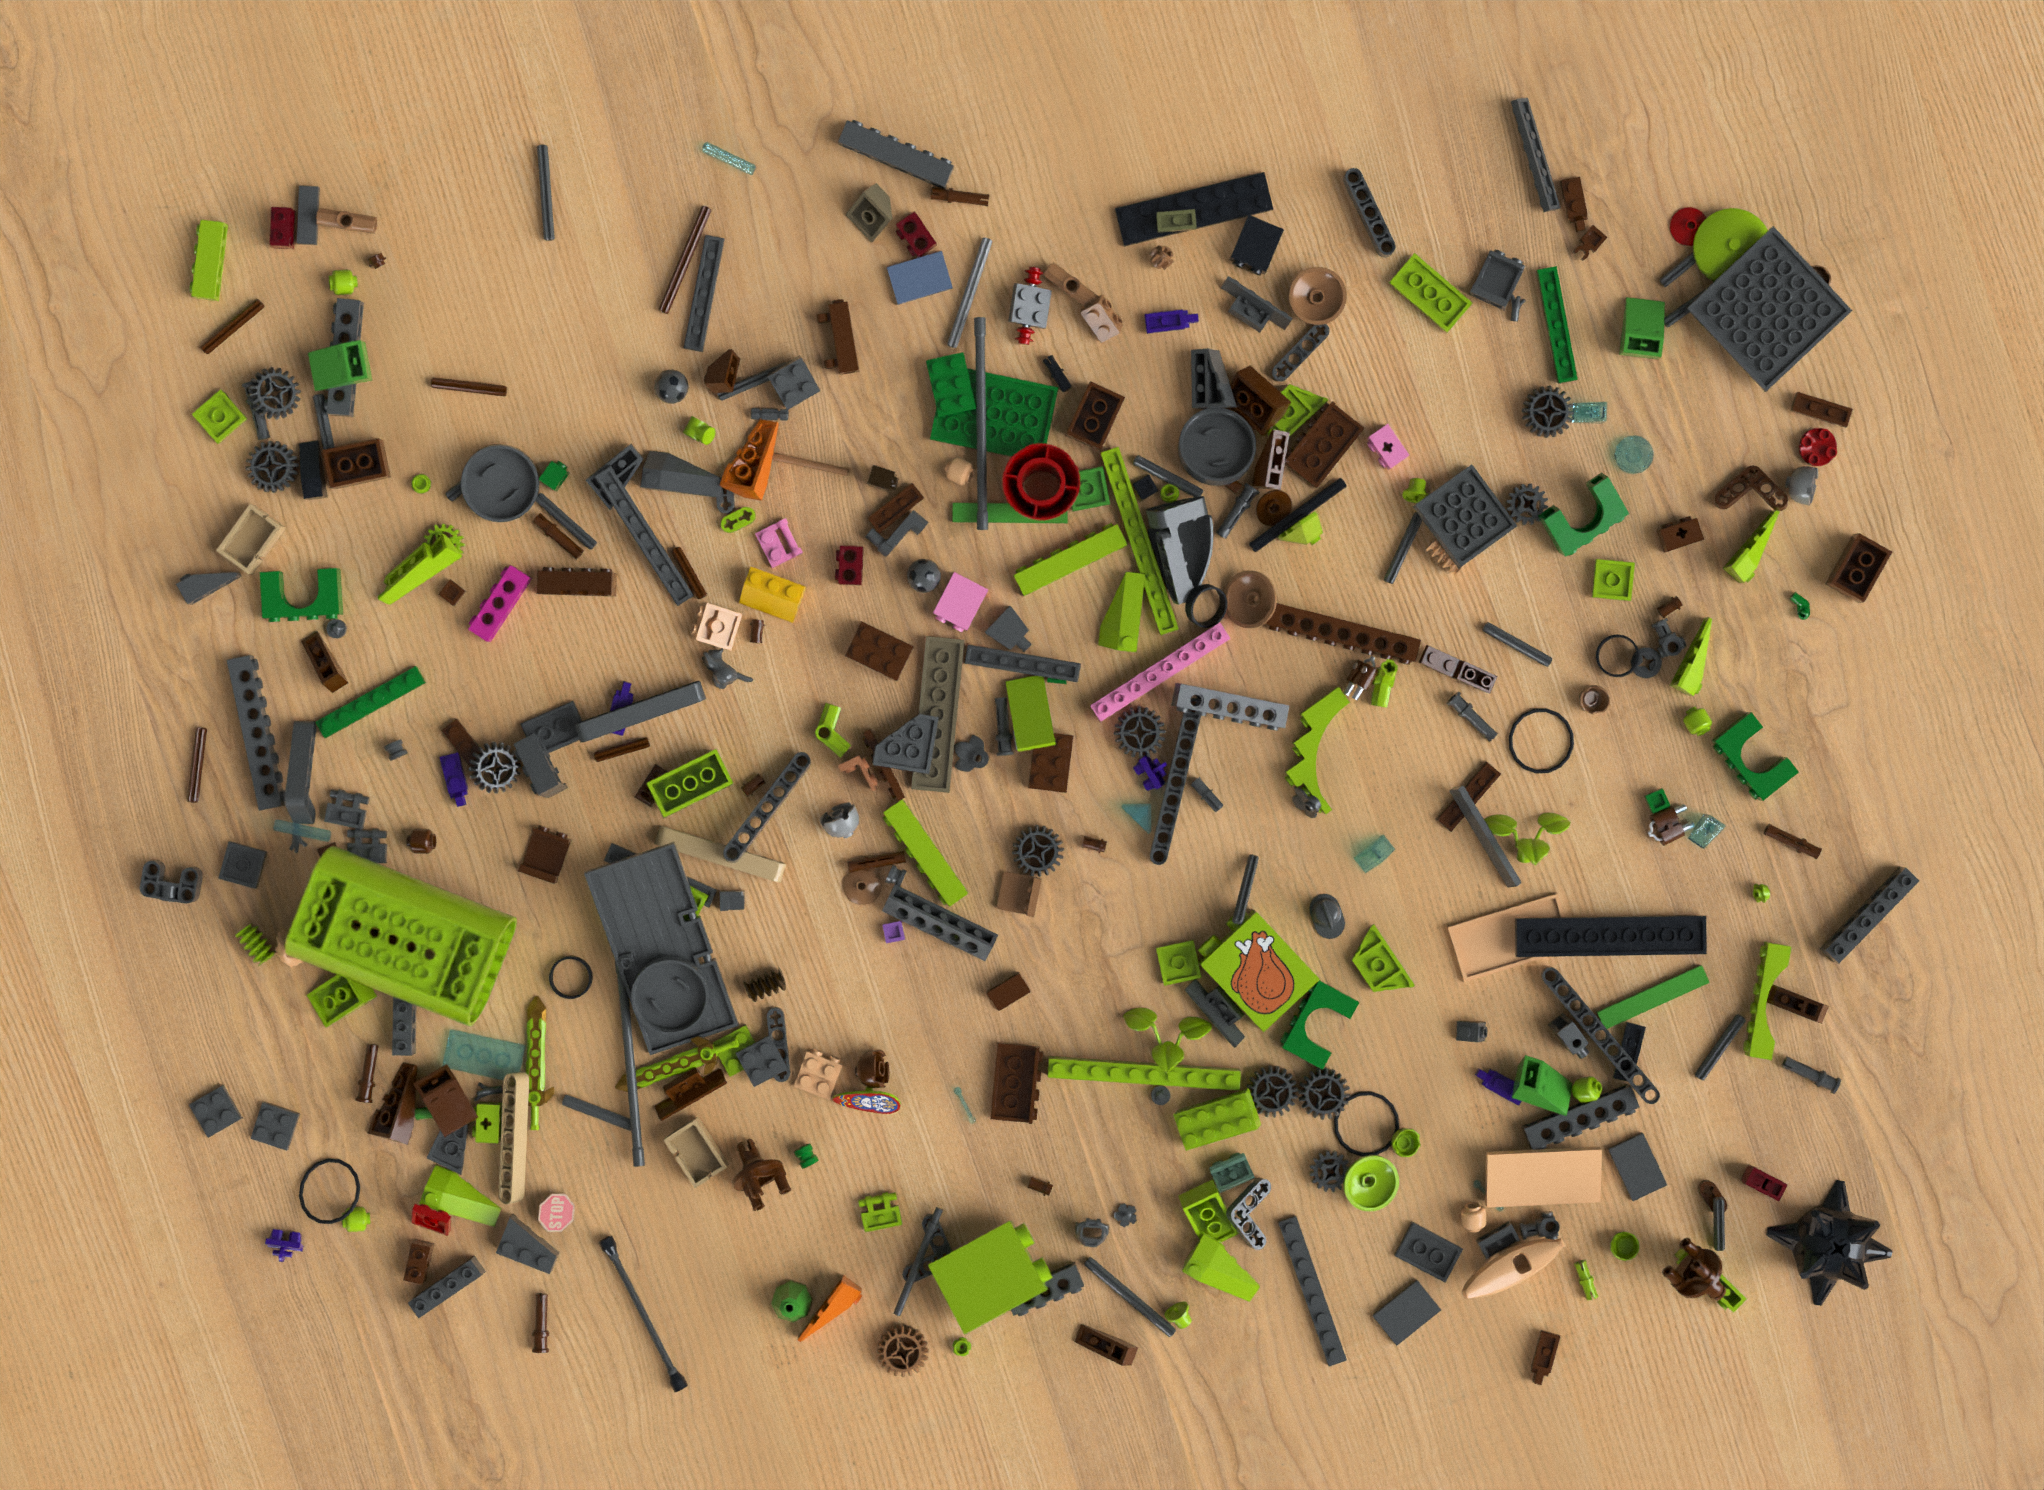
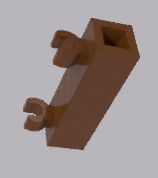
[817,299,859,375]

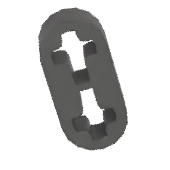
[716,477,735,514]

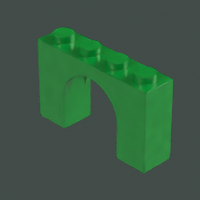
[1538,473,1629,557]
[260,568,343,622]
[1711,712,1799,801]
[1280,980,1359,1070]

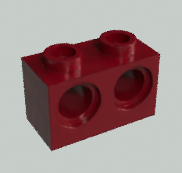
[270,207,296,250]
[895,211,937,258]
[835,546,864,586]
[1740,1164,1788,1201]

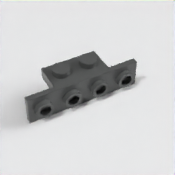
[1221,276,1293,333]
[1185,979,1245,1048]

